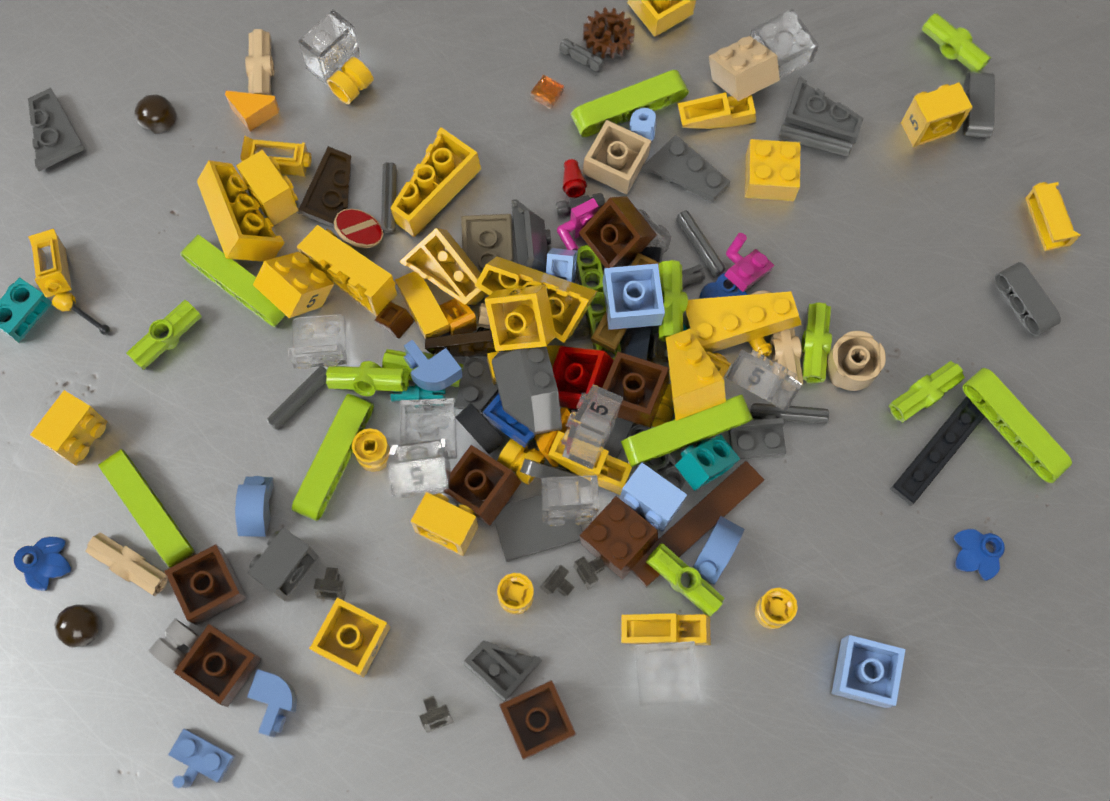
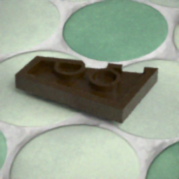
[298,146,351,228]
[425,330,497,357]

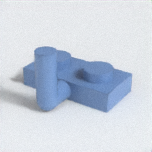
[168,728,235,788]

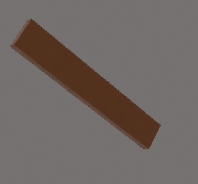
[631,461,764,587]

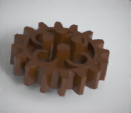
[583,8,635,59]

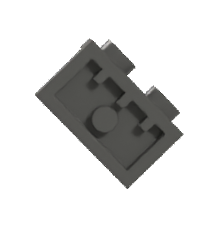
[728,415,786,459]

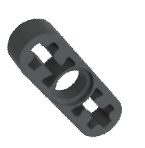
[520,458,580,488]

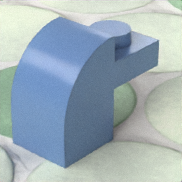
[404,340,463,391]
[235,476,274,537]
[693,516,745,585]
[247,669,297,738]

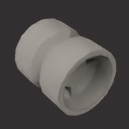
[148,618,200,671]

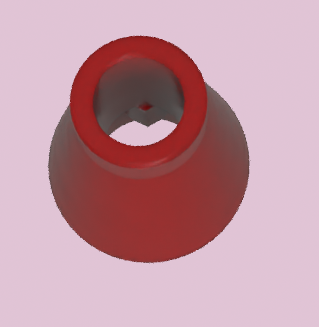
[563,159,587,198]

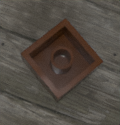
[579,196,657,268]
[598,352,669,428]
[439,445,522,526]
[579,496,659,580]
[164,544,247,625]
[174,624,262,707]
[499,680,576,760]

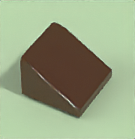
[374,301,414,338]

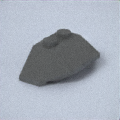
[512,199,551,273]
[492,346,562,434]

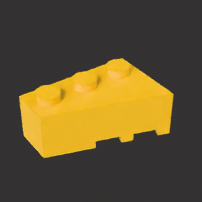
[399,228,488,305]
[666,329,726,421]

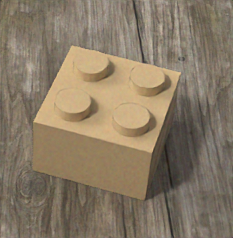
[709,36,780,101]
[583,120,651,195]

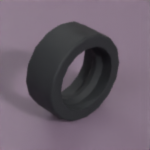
[455,403,505,454]

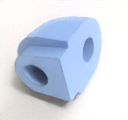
[629,108,656,141]

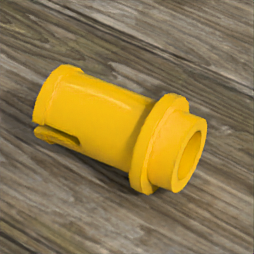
[748,337,772,360]

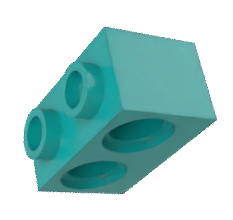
[0,277,52,343]
[675,434,740,491]

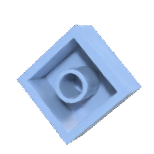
[603,264,665,330]
[619,463,687,532]
[832,635,905,708]

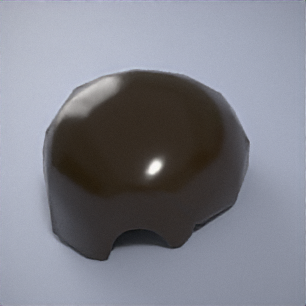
[134,94,177,134]
[54,604,100,648]

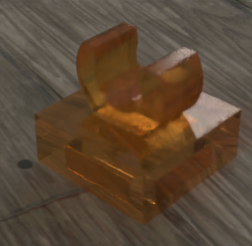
[530,75,564,109]

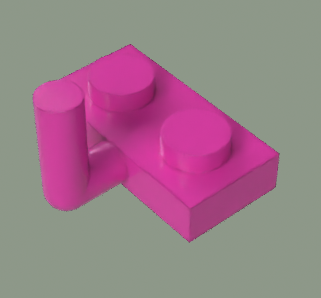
[557,198,599,250]
[724,233,775,292]

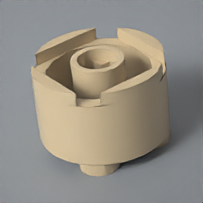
[826,331,886,391]

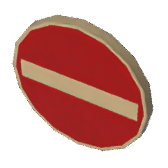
[334,208,384,248]

